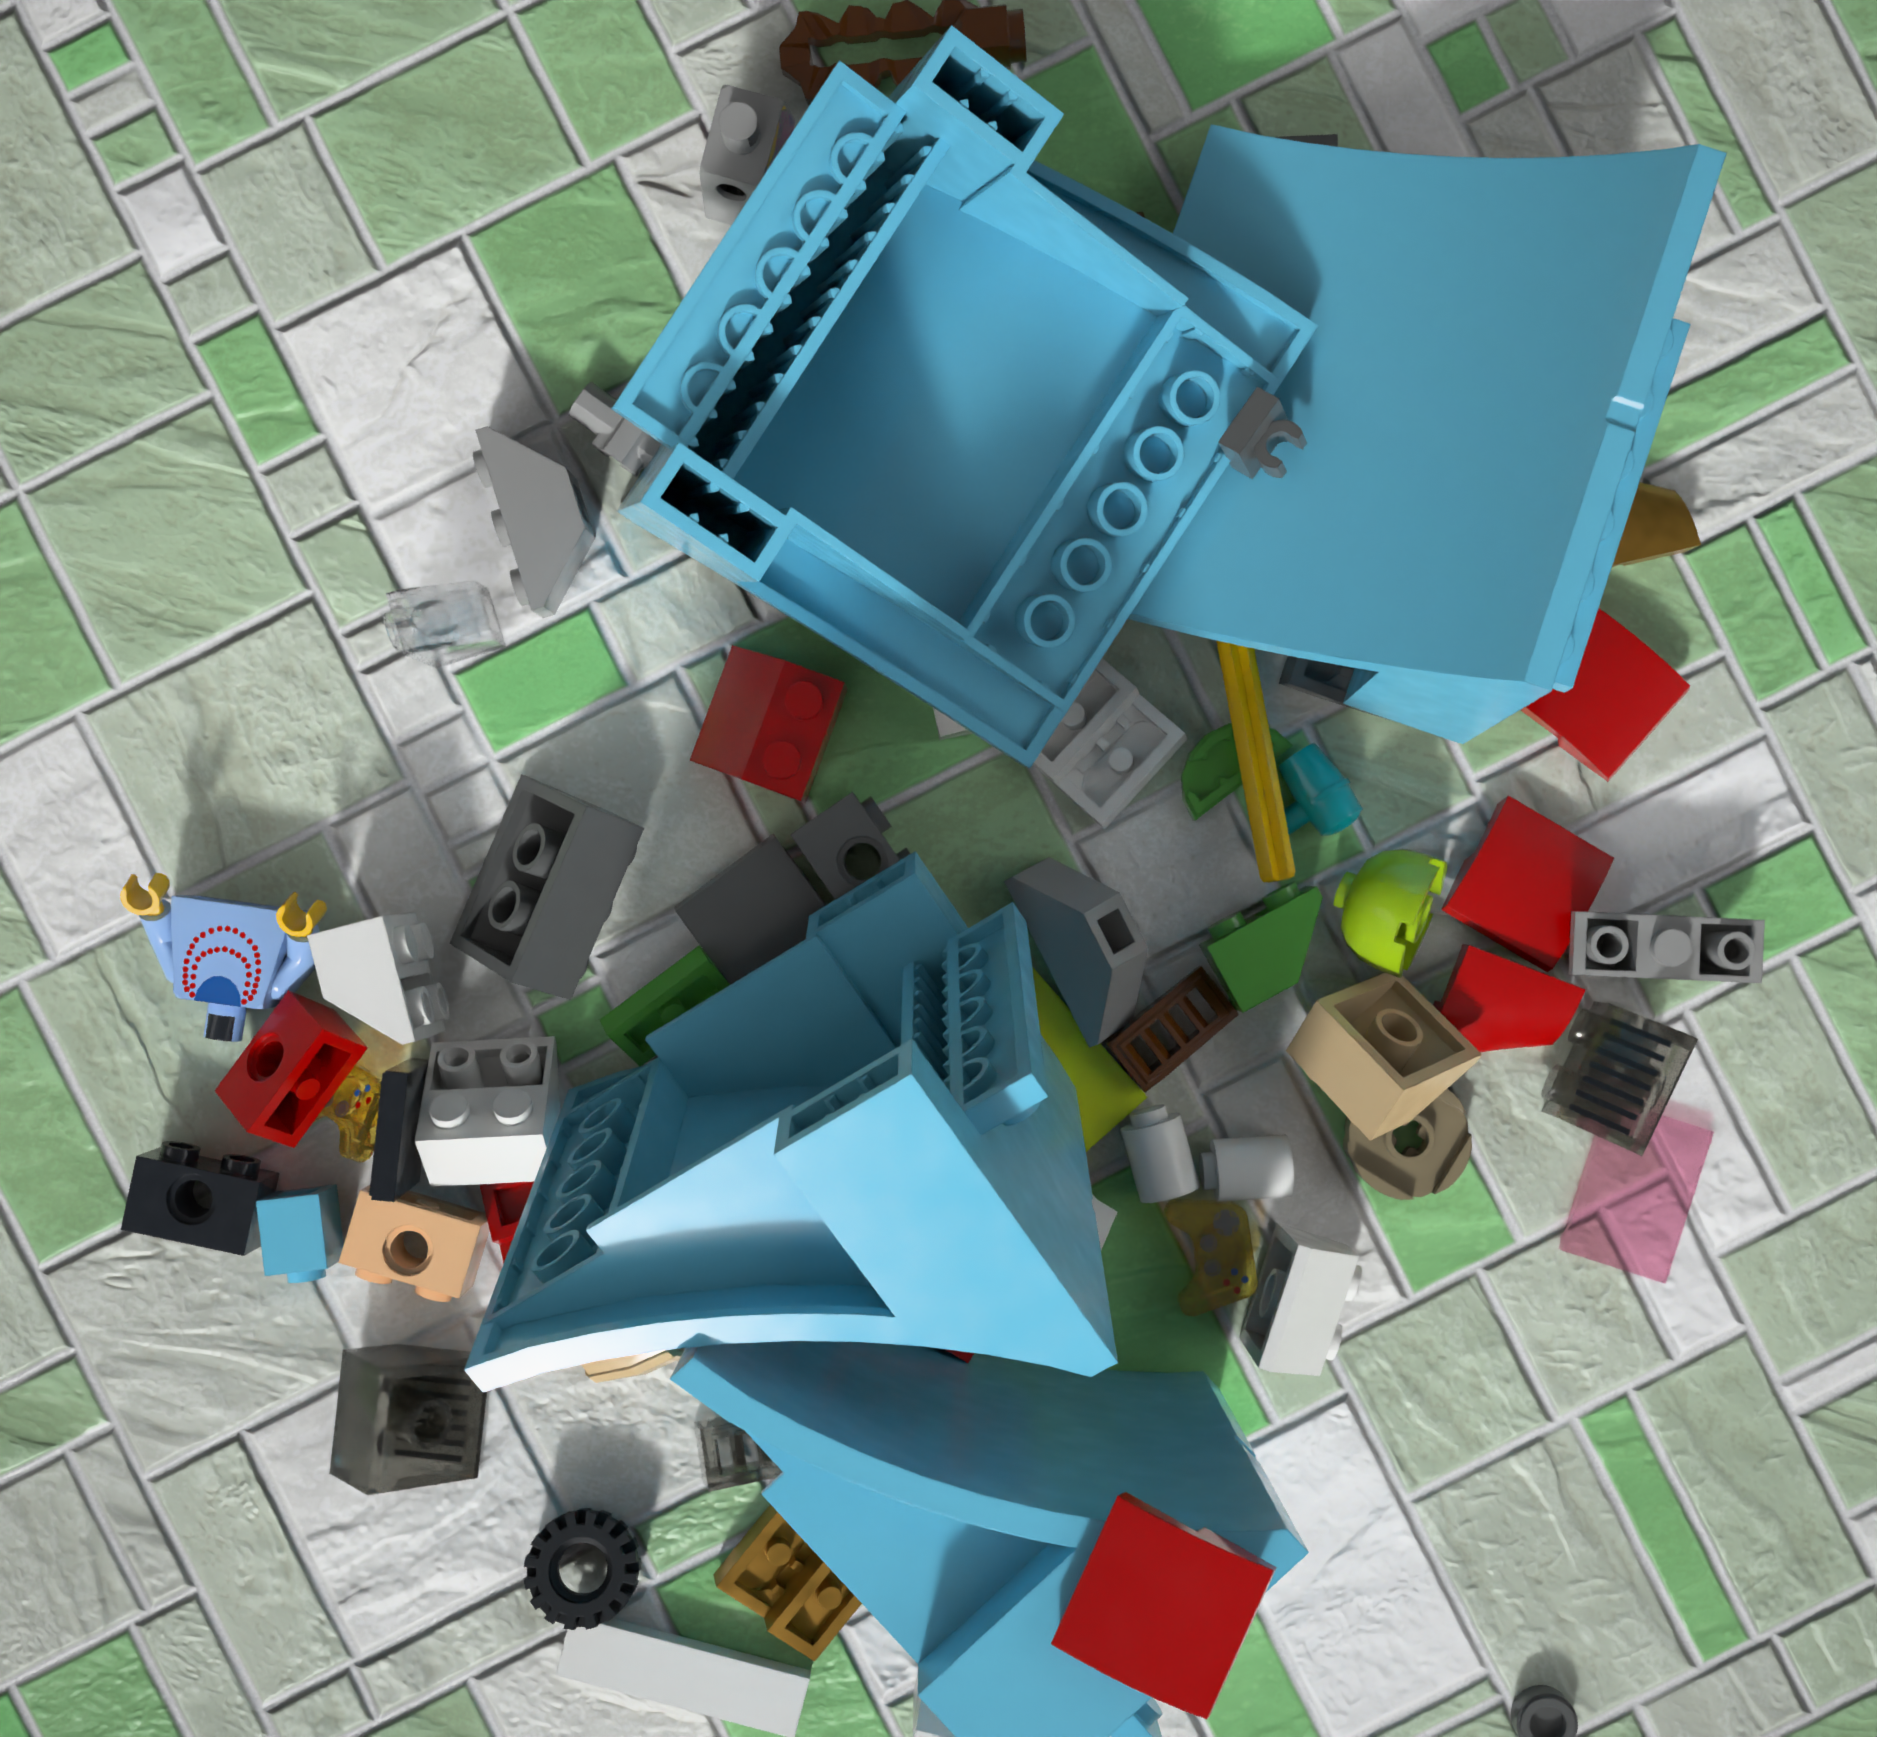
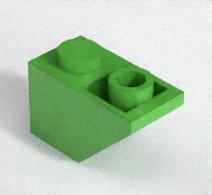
[1199,881,1323,1013]

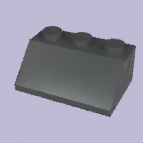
[449,774,644,1000]

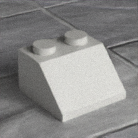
[1239,1222,1362,1376]

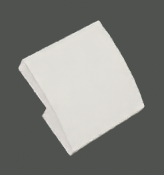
[1033,658,1187,830]

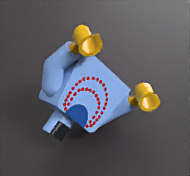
[120,873,327,1042]

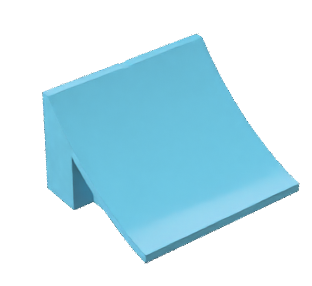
[611,25,1318,768]
[1128,124,1727,744]
[464,851,1118,1392]
[670,1341,1309,1737]

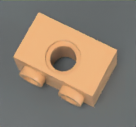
[338,1185,490,1302]

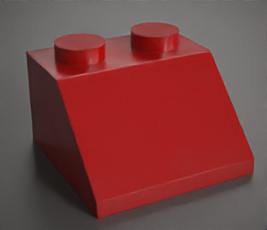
[689,645,848,804]

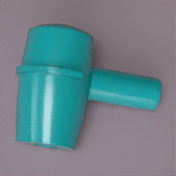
[1278,743,1363,836]

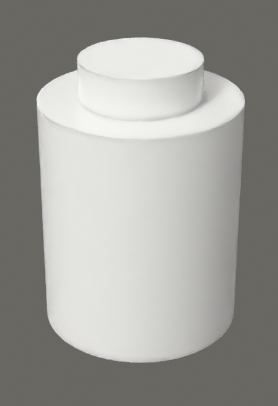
[1120,1104,1200,1203]
[1199,1134,1294,1202]

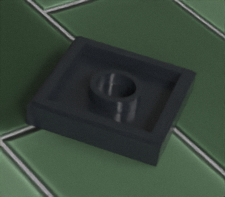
[369,1058,429,1202]

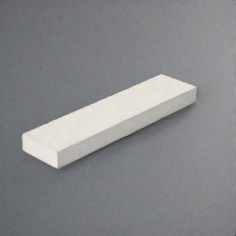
[555,1618,811,1737]

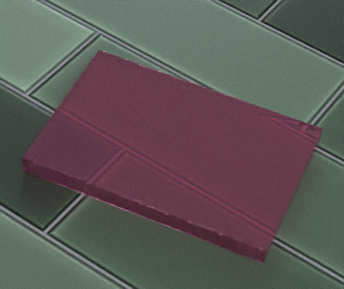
[1558,1098,1714,1284]

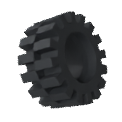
[523,1508,641,1630]

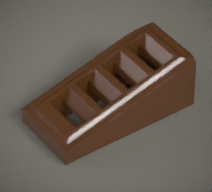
[1104,966,1239,1093]

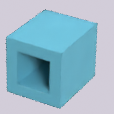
[256,1184,344,1283]

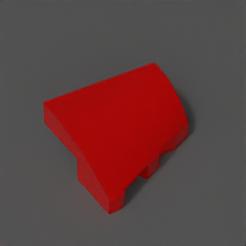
[1433,944,1586,1052]

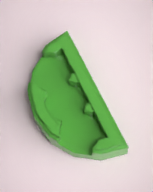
[1181,723,1293,821]

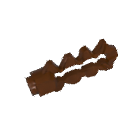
[779,0,1027,106]

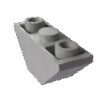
[473,426,595,618]
[1004,857,1148,1048]
[1569,911,1765,983]

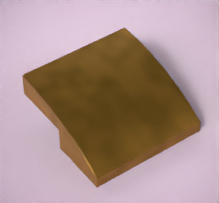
[713,1504,862,1662]

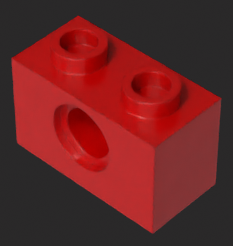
[215,990,368,1148]

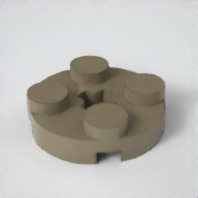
[1343,1089,1472,1200]

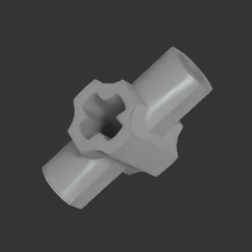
[569,382,661,477]

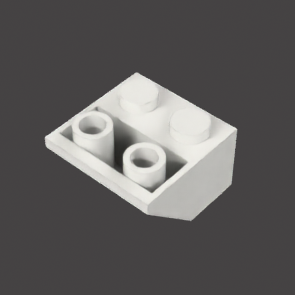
[307,913,449,1045]
[415,1036,560,1187]

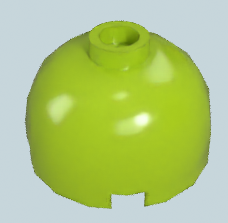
[1333,849,1447,978]

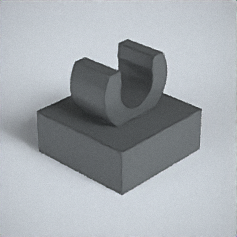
[1218,387,1307,479]

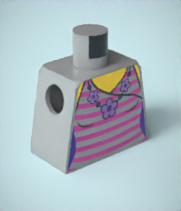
[699,85,795,225]

